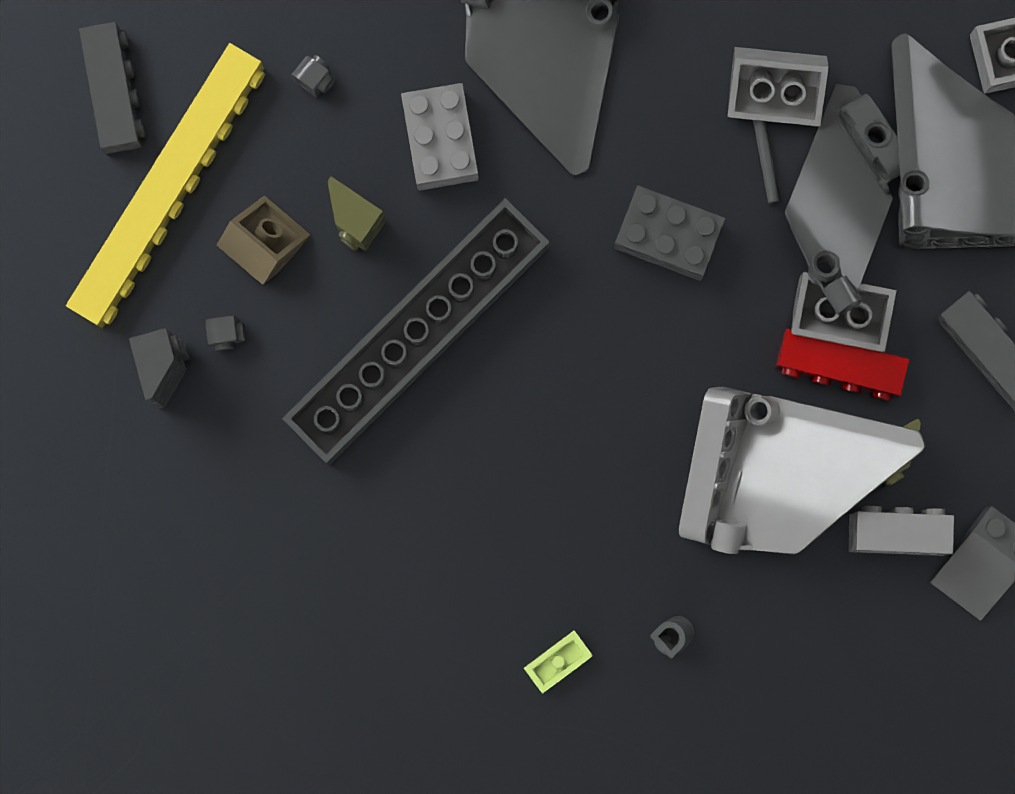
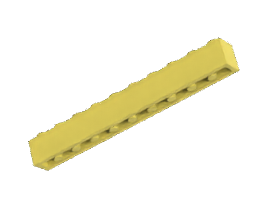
[66,43,265,329]

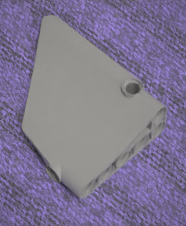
[679,386,925,554]

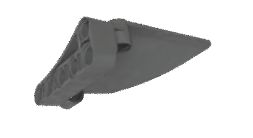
[460,0,619,176]

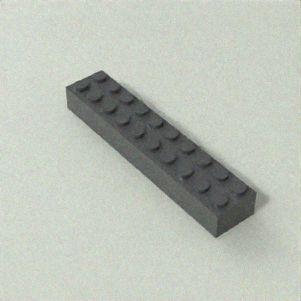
[282,198,550,466]

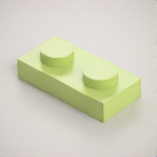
[524,631,593,694]

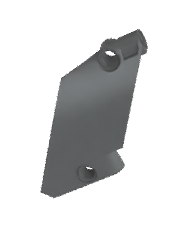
[785,84,900,315]

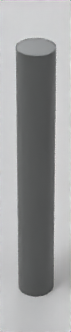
[753,120,780,204]

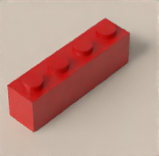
[775,329,909,402]

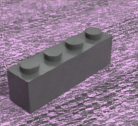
[79,22,145,154]
[936,291,1015,411]

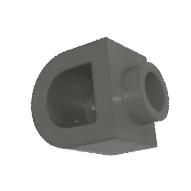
[291,55,335,98]
[205,315,246,351]
[650,616,694,659]

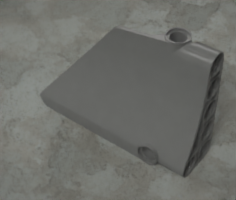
[891,33,1015,249]

